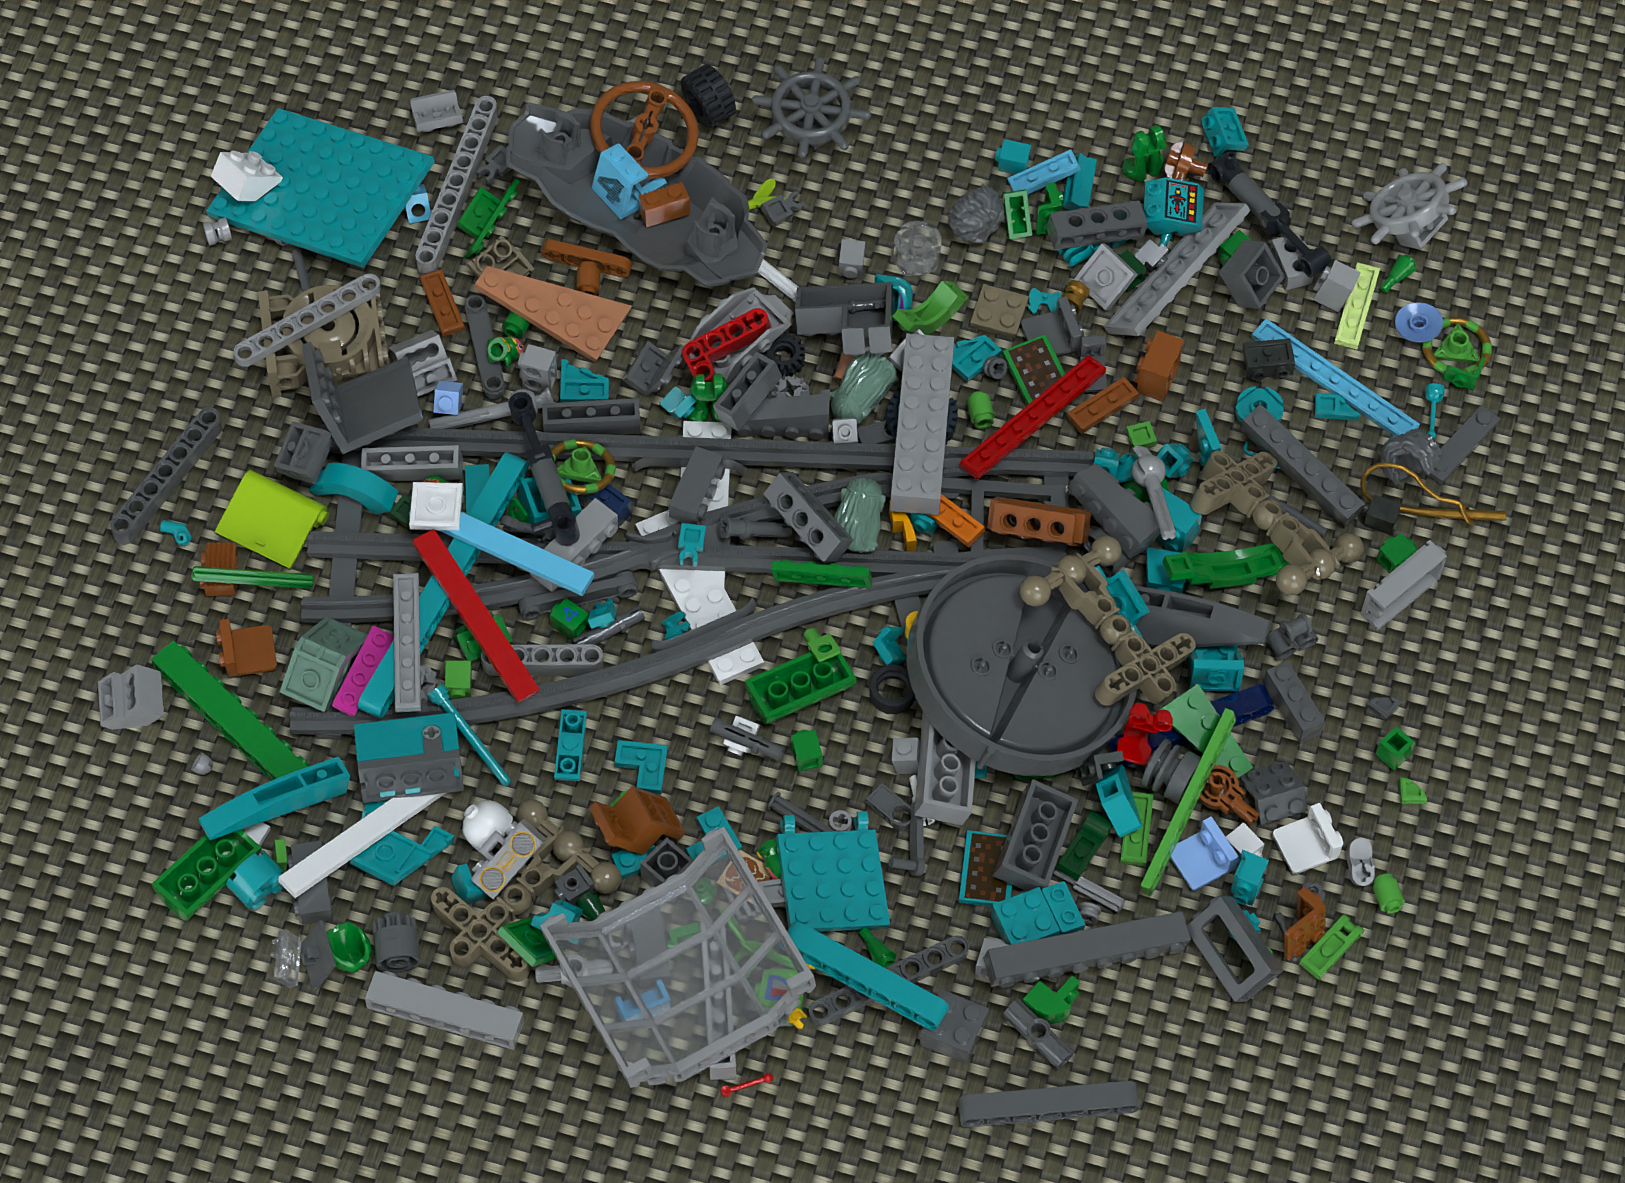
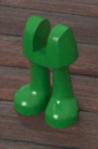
[1122,125,1167,182]
[687,373,728,422]

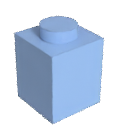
[434,381,463,415]

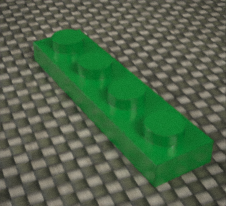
[771,560,873,588]

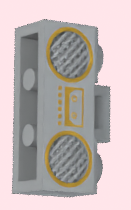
[471,819,547,899]

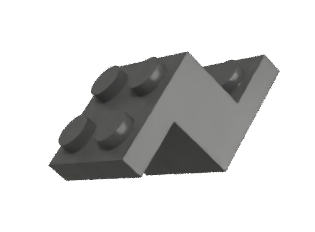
[274,421,334,484]

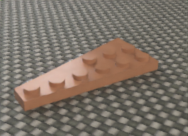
[474,266,632,363]

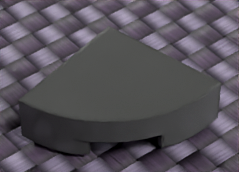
[1366,697,1402,721]

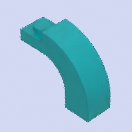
[309,463,399,514]

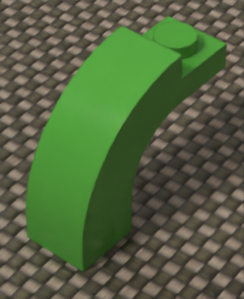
[892,281,968,335]

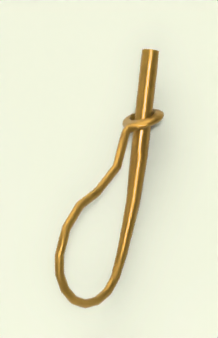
[1360,462,1507,525]

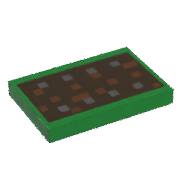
[1002,334,1065,405]

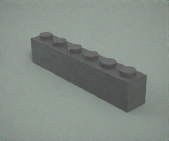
[1241,404,1364,529]

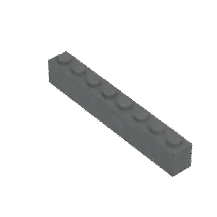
[983,911,1191,988]

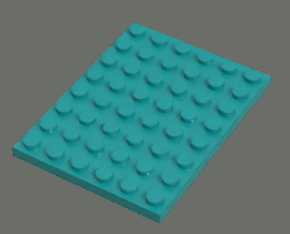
[206,108,435,268]

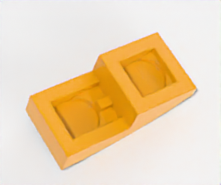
[889,500,917,552]

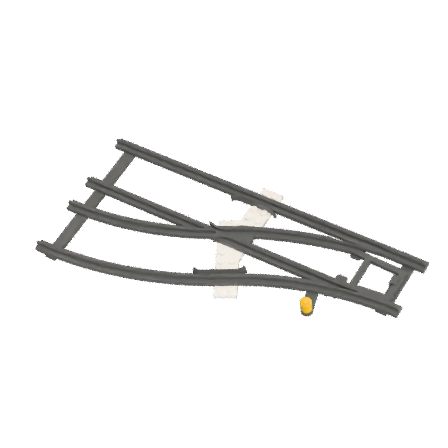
[290,421,1094,740]

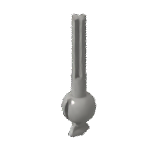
[429,387,553,429]
[1132,445,1176,540]

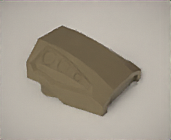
[465,235,534,277]

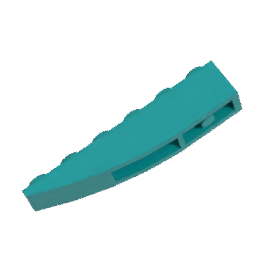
[199,756,350,840]

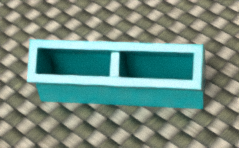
[1062,153,1097,211]

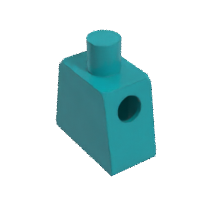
[1145,547,1187,594]

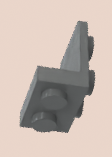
[1021,296,1084,356]
[623,341,684,397]
[1241,762,1308,825]

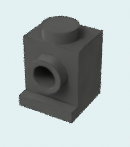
[553,864,595,906]

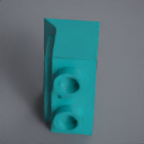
[1230,849,1269,906]

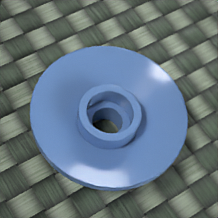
[1395,303,1443,342]

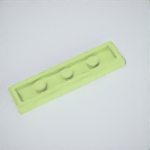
[1334,262,1380,349]

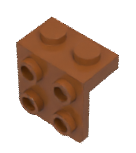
[216,619,277,678]
[1284,886,1326,960]

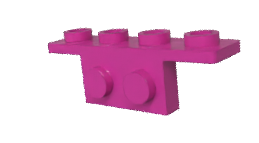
[332,626,394,717]

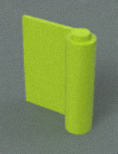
[215,470,329,569]

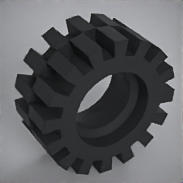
[762,332,805,376]

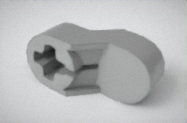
[1346,838,1375,886]

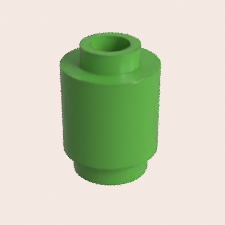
[966,391,995,429]
[1373,874,1405,914]

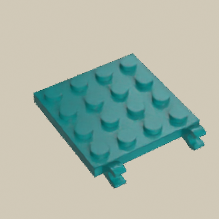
[775,811,890,932]

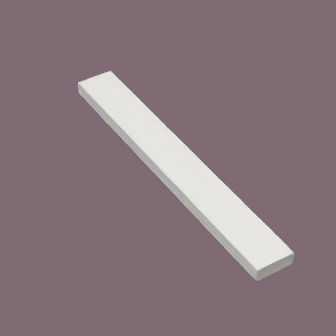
[278,793,446,898]

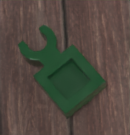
[389,494,427,535]

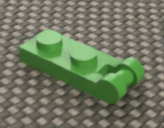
[1299,914,1365,980]

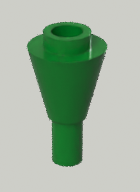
[1379,255,1416,293]
[859,928,896,968]

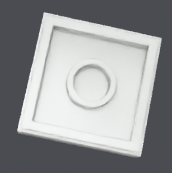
[409,482,463,530]

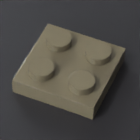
[970,284,1029,339]

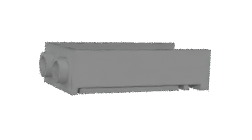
[1361,540,1447,630]

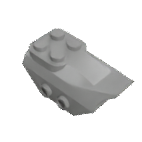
[689,287,793,386]

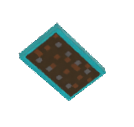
[959,830,1012,907]

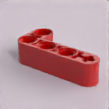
[682,308,772,382]

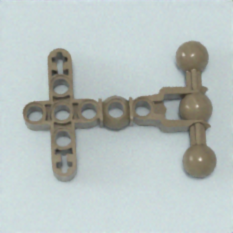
[1190,451,1364,595]
[1020,535,1196,706]
[431,799,622,982]

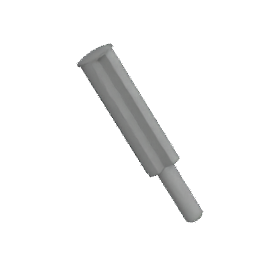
[1053,868,1125,913]

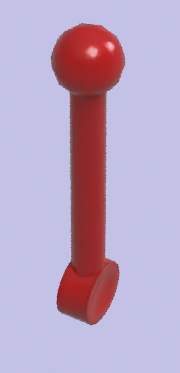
[721,1073,773,1097]

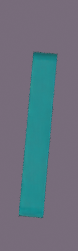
[780,921,949,1030]

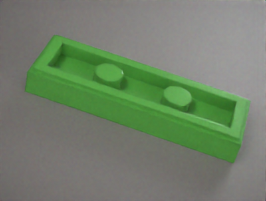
[1120,792,1154,866]

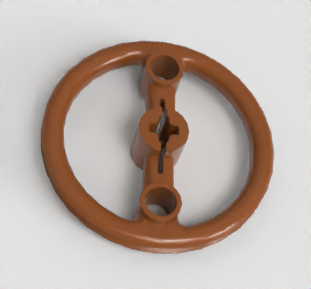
[590,81,699,178]

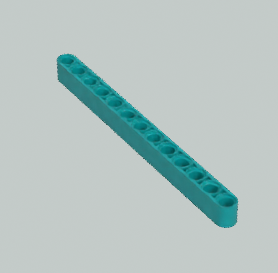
[358,452,529,719]

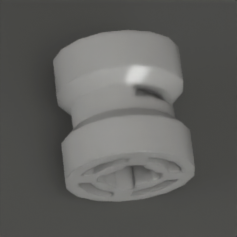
[203,217,232,246]

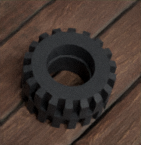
[681,64,736,128]

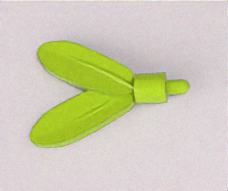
[748,179,786,211]

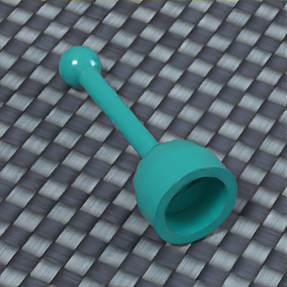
[1425,383,1445,439]

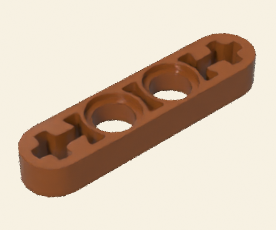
[541,240,633,278]

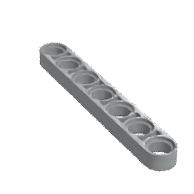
[234,274,381,366]

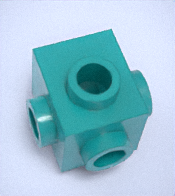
[1157,443,1194,478]

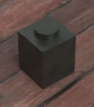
[1362,494,1402,535]

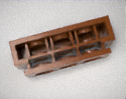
[987,497,1091,546]

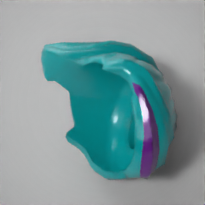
[874,274,913,321]

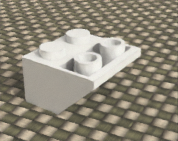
[211,151,283,201]

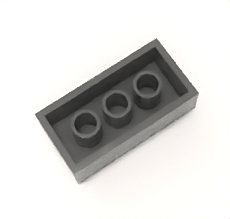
[993,779,1078,891]

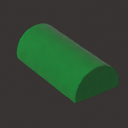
[745,645,857,725]
[152,829,262,921]

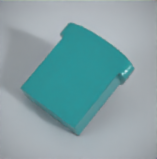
[451,864,489,904]

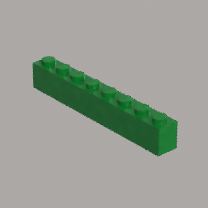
[151,640,309,781]

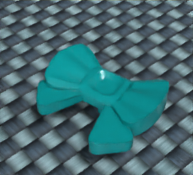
[1028,288,1061,315]
[662,612,691,640]

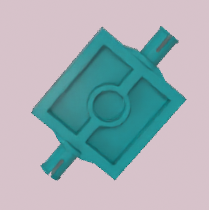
[1095,565,1150,638]

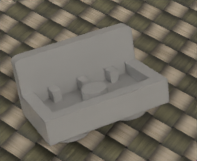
[410,90,463,132]

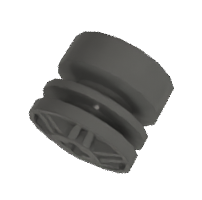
[1141,739,1201,805]

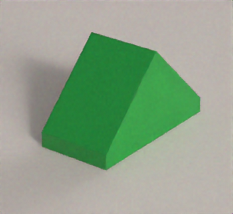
[1002,189,1032,239]

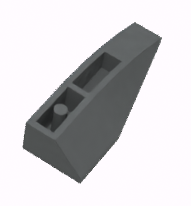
[1135,586,1270,647]

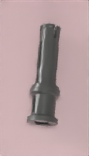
[719,516,792,539]

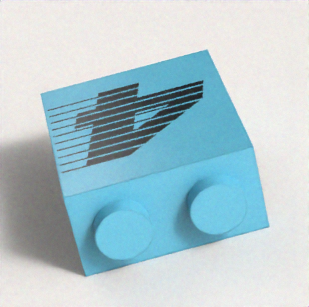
[591,143,649,220]

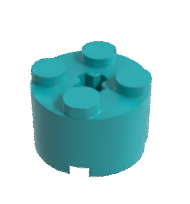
[226,850,285,911]

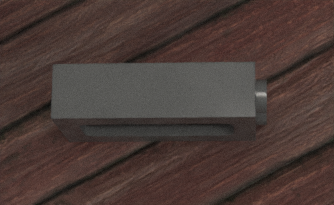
[1187,895,1283,1002]

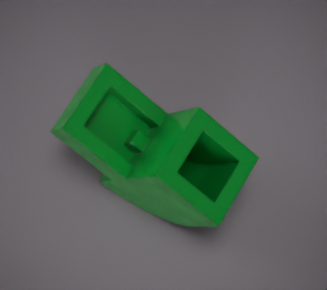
[1023,976,1080,1024]

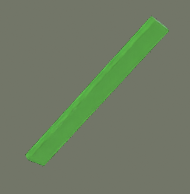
[1140,708,1236,896]

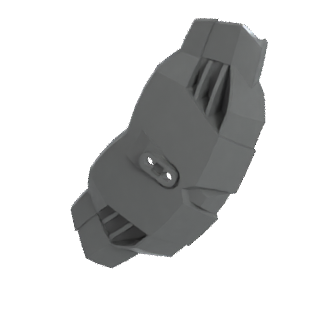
[506,102,768,287]

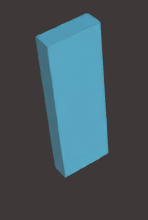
[1007,149,1081,195]

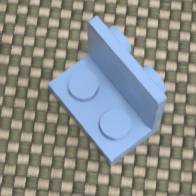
[1170,817,1239,891]

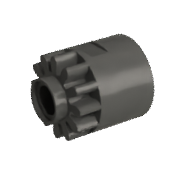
[372,912,421,973]

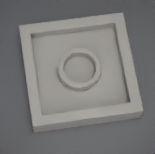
[1074,243,1138,310]

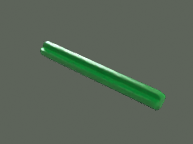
[191,566,314,589]

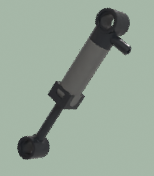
[1208,152,1332,278]
[508,392,580,546]

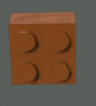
[1135,330,1184,402]

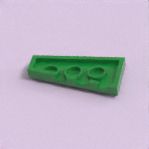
[1157,684,1253,782]

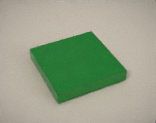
[497,917,564,967]

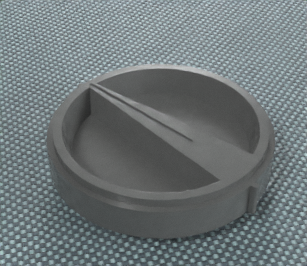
[907,554,1137,776]

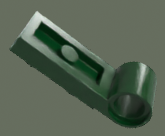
[1056,811,1113,881]

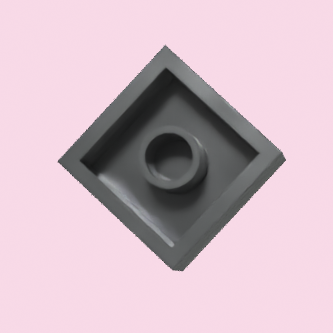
[1219,240,1285,309]
[920,989,989,1064]

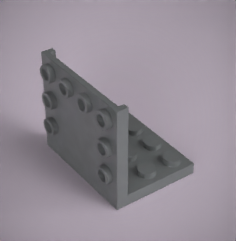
[302,341,423,454]

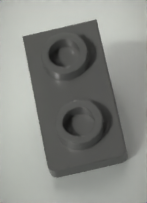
[1080,335,1107,392]

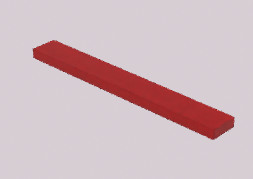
[959,355,1106,480]
[412,529,540,703]

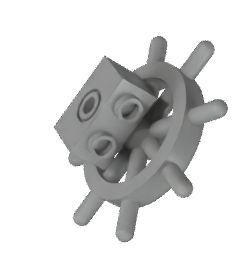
[1352,163,1467,249]

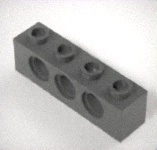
[1046,201,1148,250]
[763,472,854,562]

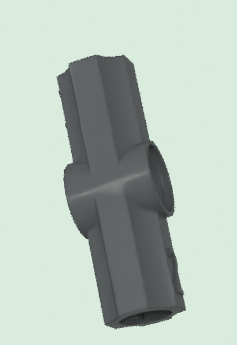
[1003,999,1074,1069]

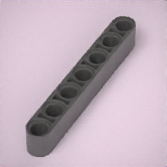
[110,407,222,545]
[958,1081,1140,1127]

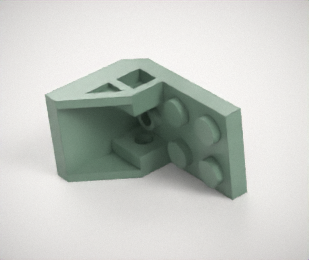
[280,617,368,712]

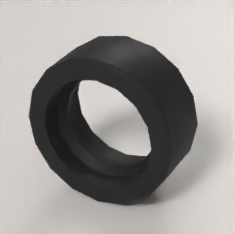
[869,664,916,714]

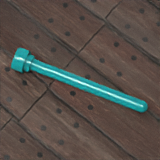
[427,684,511,786]

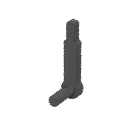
[888,802,925,876]

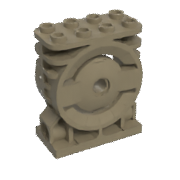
[258,282,389,398]

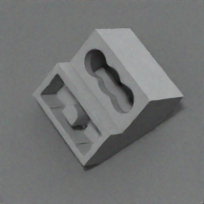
[389,330,457,396]
[98,664,164,730]

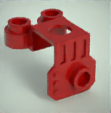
[1117,703,1173,765]

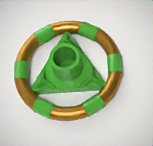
[1422,317,1492,374]
[551,439,616,494]

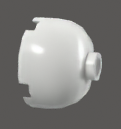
[462,800,513,852]

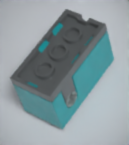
[354,712,464,803]

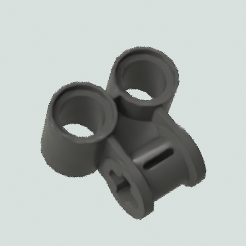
[1266,613,1318,660]

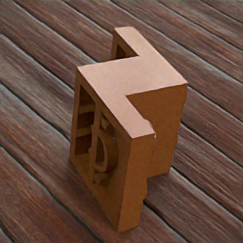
[589,786,686,855]

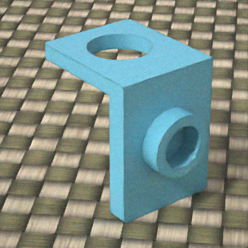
[406,184,431,223]

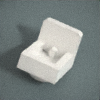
[723,716,760,755]

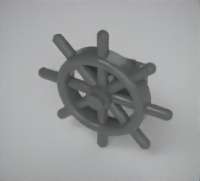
[751,57,871,158]

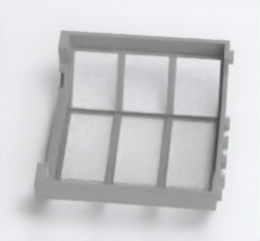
[540,827,816,1088]

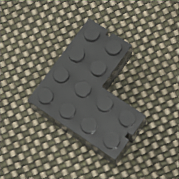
[795,282,894,356]

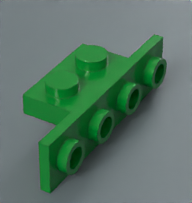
[456,179,520,259]

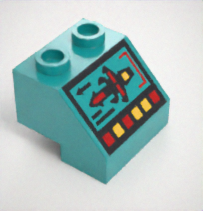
[1144,177,1204,235]

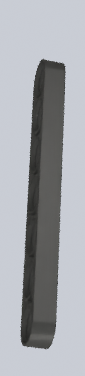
[809,935,969,1026]

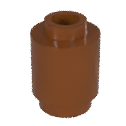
[576,261,600,295]

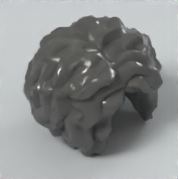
[947,184,1005,243]
[1379,429,1442,485]

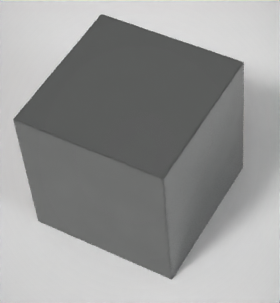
[640,838,694,902]

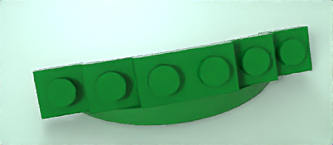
[1162,543,1291,589]

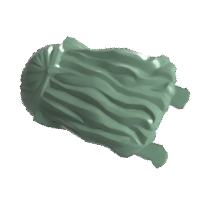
[830,351,899,425]
[834,478,885,553]

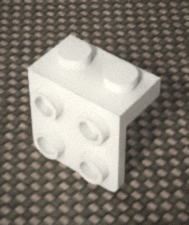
[1273,803,1343,874]

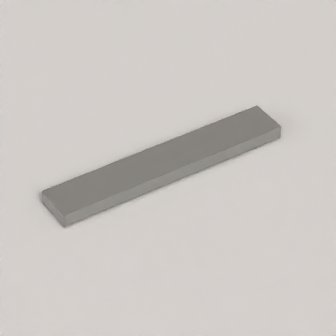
[393,573,421,712]

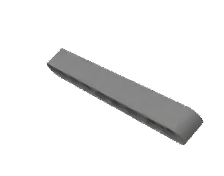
[415,96,498,275]

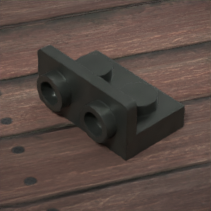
[1242,338,1295,380]
[1077,751,1124,786]

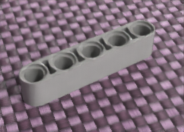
[481,644,604,676]

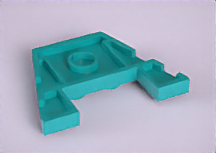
[350,800,454,886]

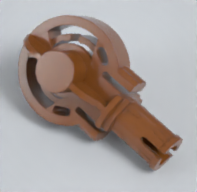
[1165,142,1208,181]
[1199,765,1260,826]

